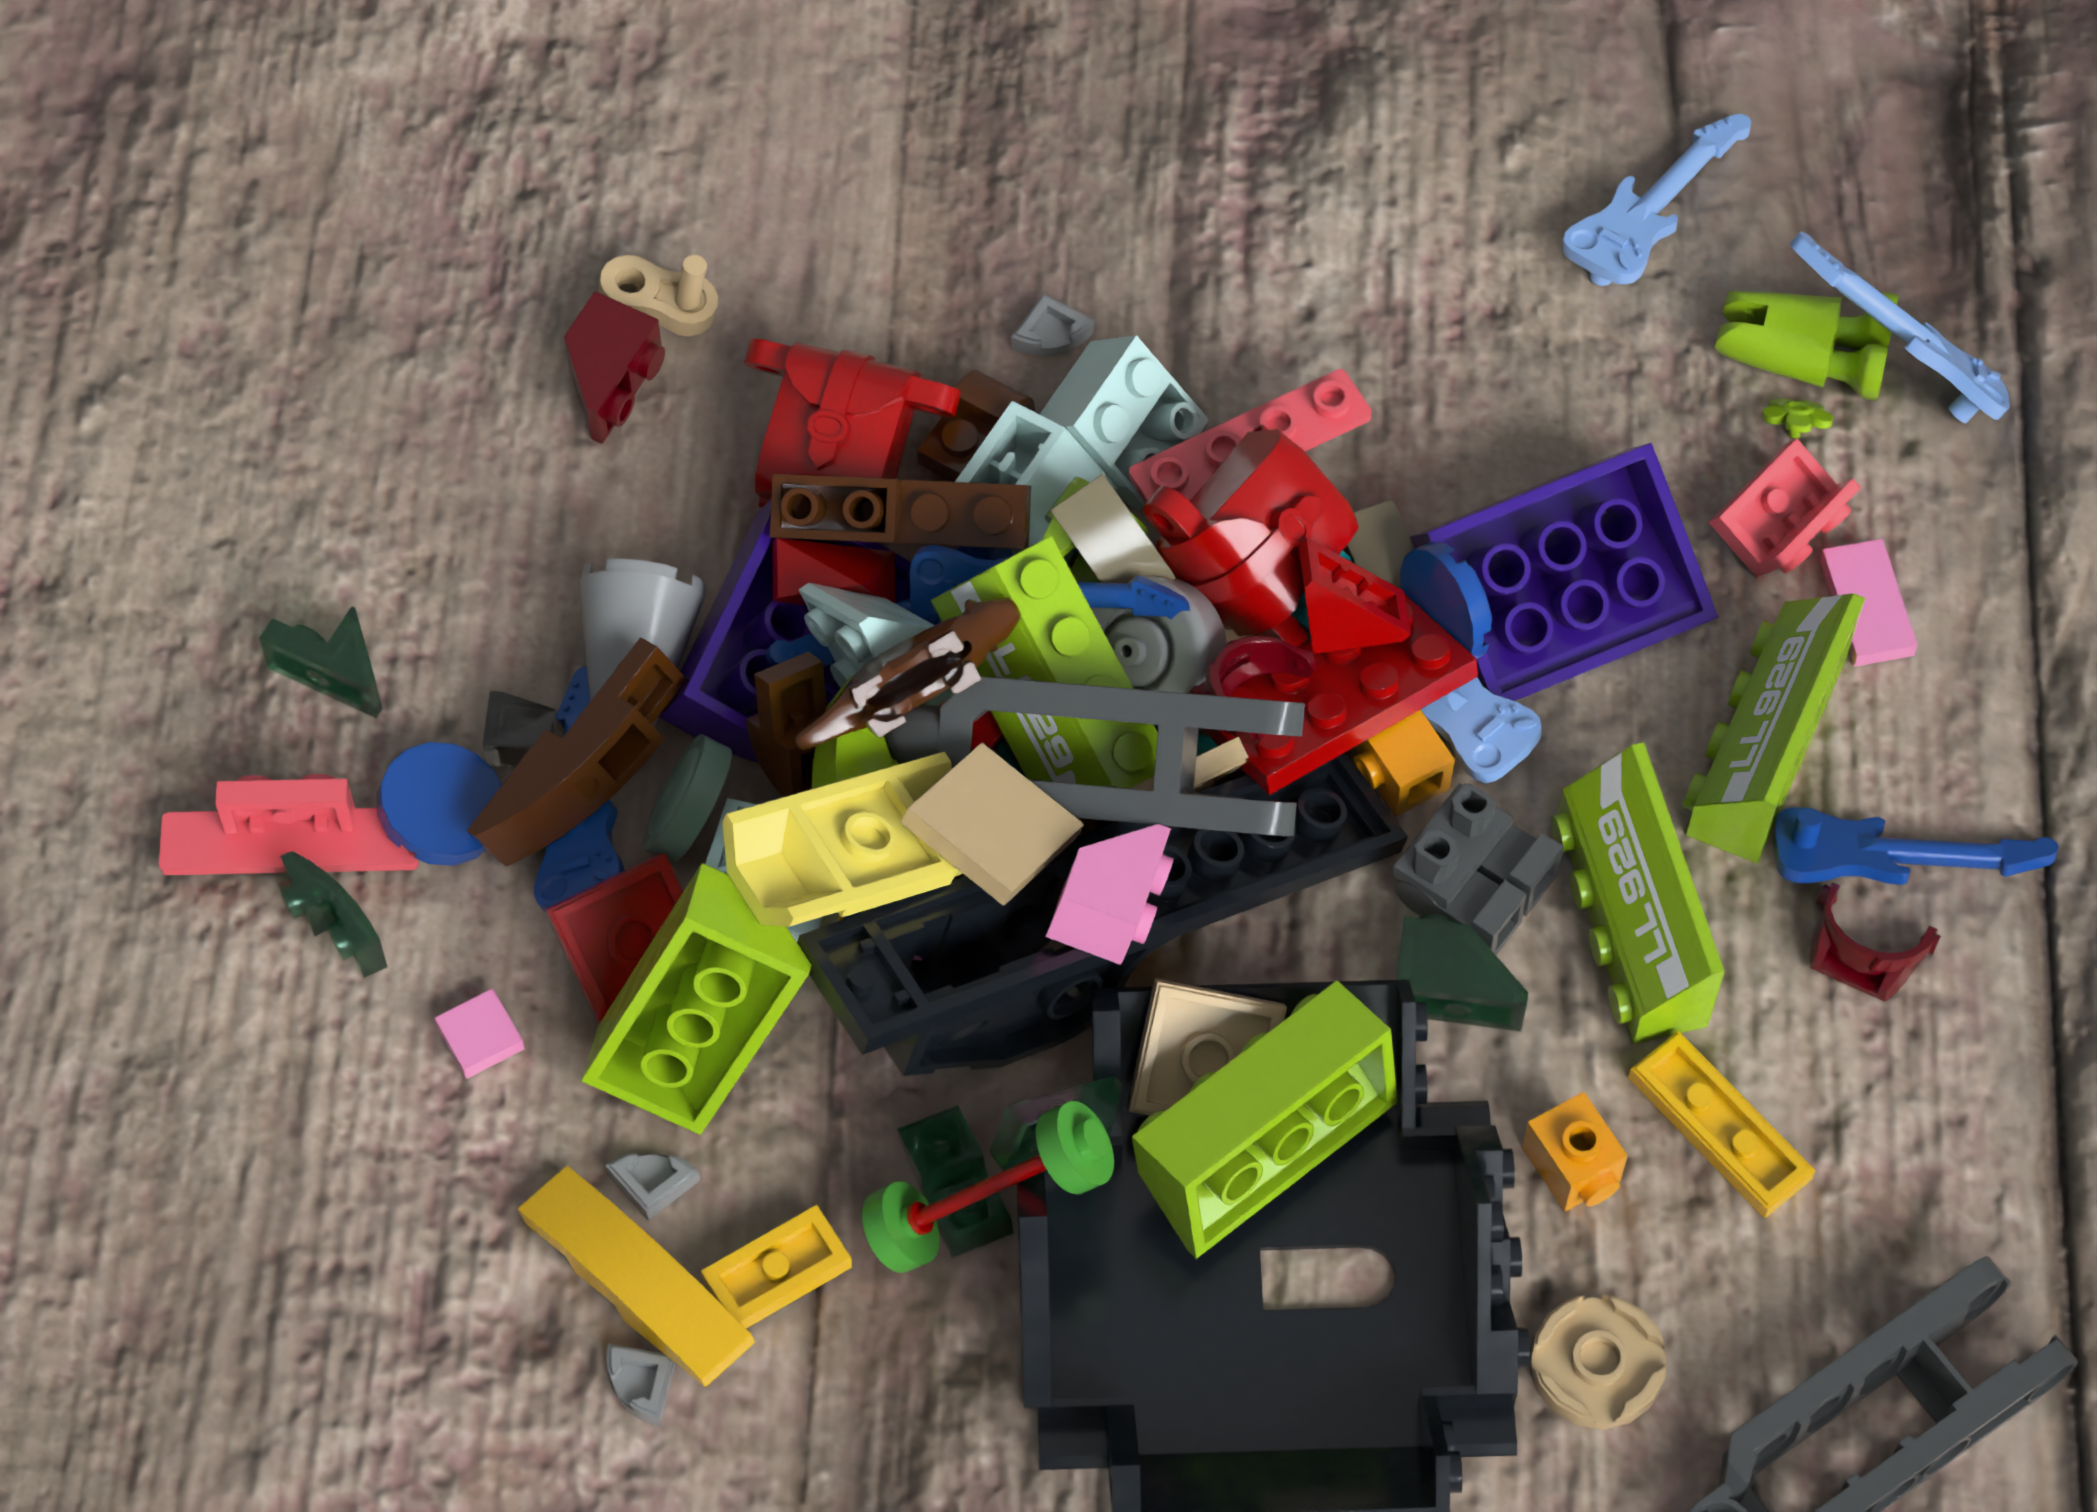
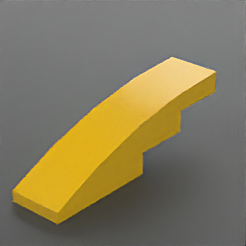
[517,1165,755,1387]

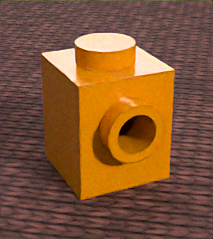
[1353,709,1455,817]
[1522,1091,1628,1212]

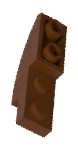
[770,474,1031,549]
[467,637,687,867]

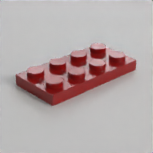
[1201,595,1478,795]

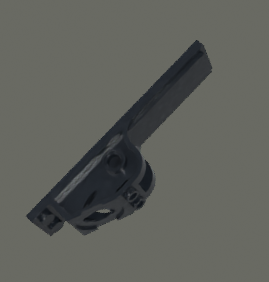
[797,752,1408,1076]

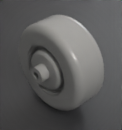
[1091,575,1227,728]

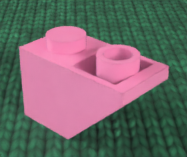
[1046,824,1174,965]

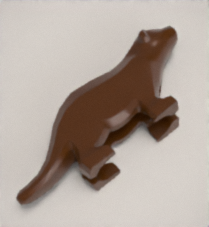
[795,598,1021,750]

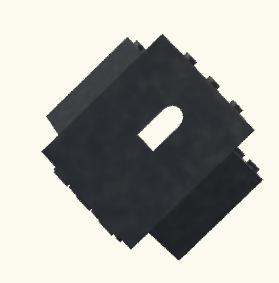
[1015,979,1530,1512]

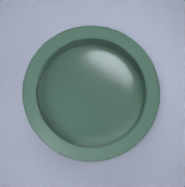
[642,734,732,864]

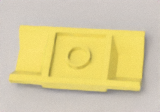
[722,751,963,927]

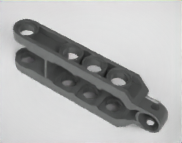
[884,676,1305,836]
[1689,1256,2078,1512]

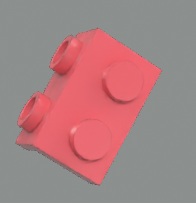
[1708,438,1861,578]

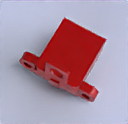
[744,338,961,508]
[1143,424,1359,648]

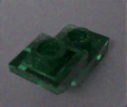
[277,851,388,978]
[897,1105,1014,1258]

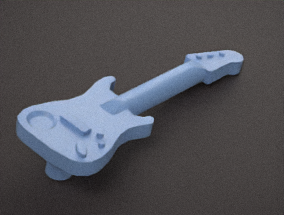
[1561,114,1751,286]
[1790,231,2010,423]
[1421,677,1542,784]

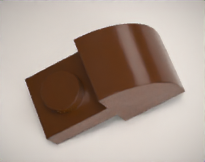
[917,370,1035,482]
[746,651,827,797]

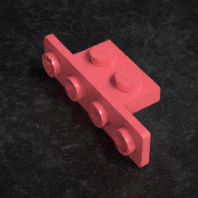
[1129,369,1372,504]
[159,774,419,875]

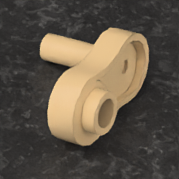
[598,255,718,336]

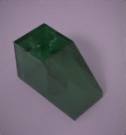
[1395,914,1528,1031]

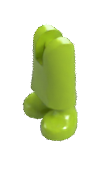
[1715,291,1899,401]

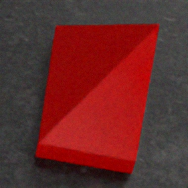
[1299,537,1411,654]
[772,538,896,605]

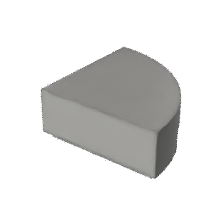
[1011,293,1095,356]
[605,1152,700,1221]
[607,1344,676,1427]

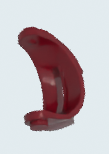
[1190,636,1317,745]
[1810,882,1941,1002]

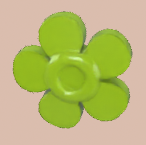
[1762,398,1833,439]

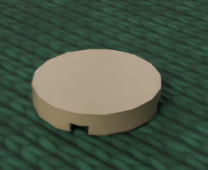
[1530,1295,1667,1429]

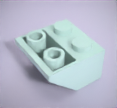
[1040,335,1209,511]
[955,401,1118,566]
[799,583,955,705]

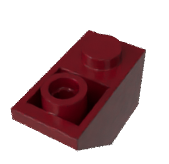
[564,291,665,444]

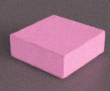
[434,988,525,1079]

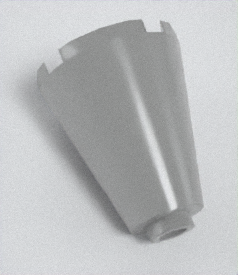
[579,558,706,727]

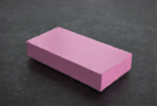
[1820,539,1918,667]

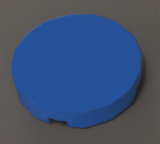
[1400,541,1492,659]
[377,742,502,866]

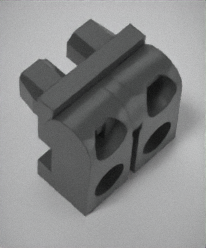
[1392,783,1564,965]

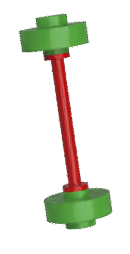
[862,1101,1114,1273]

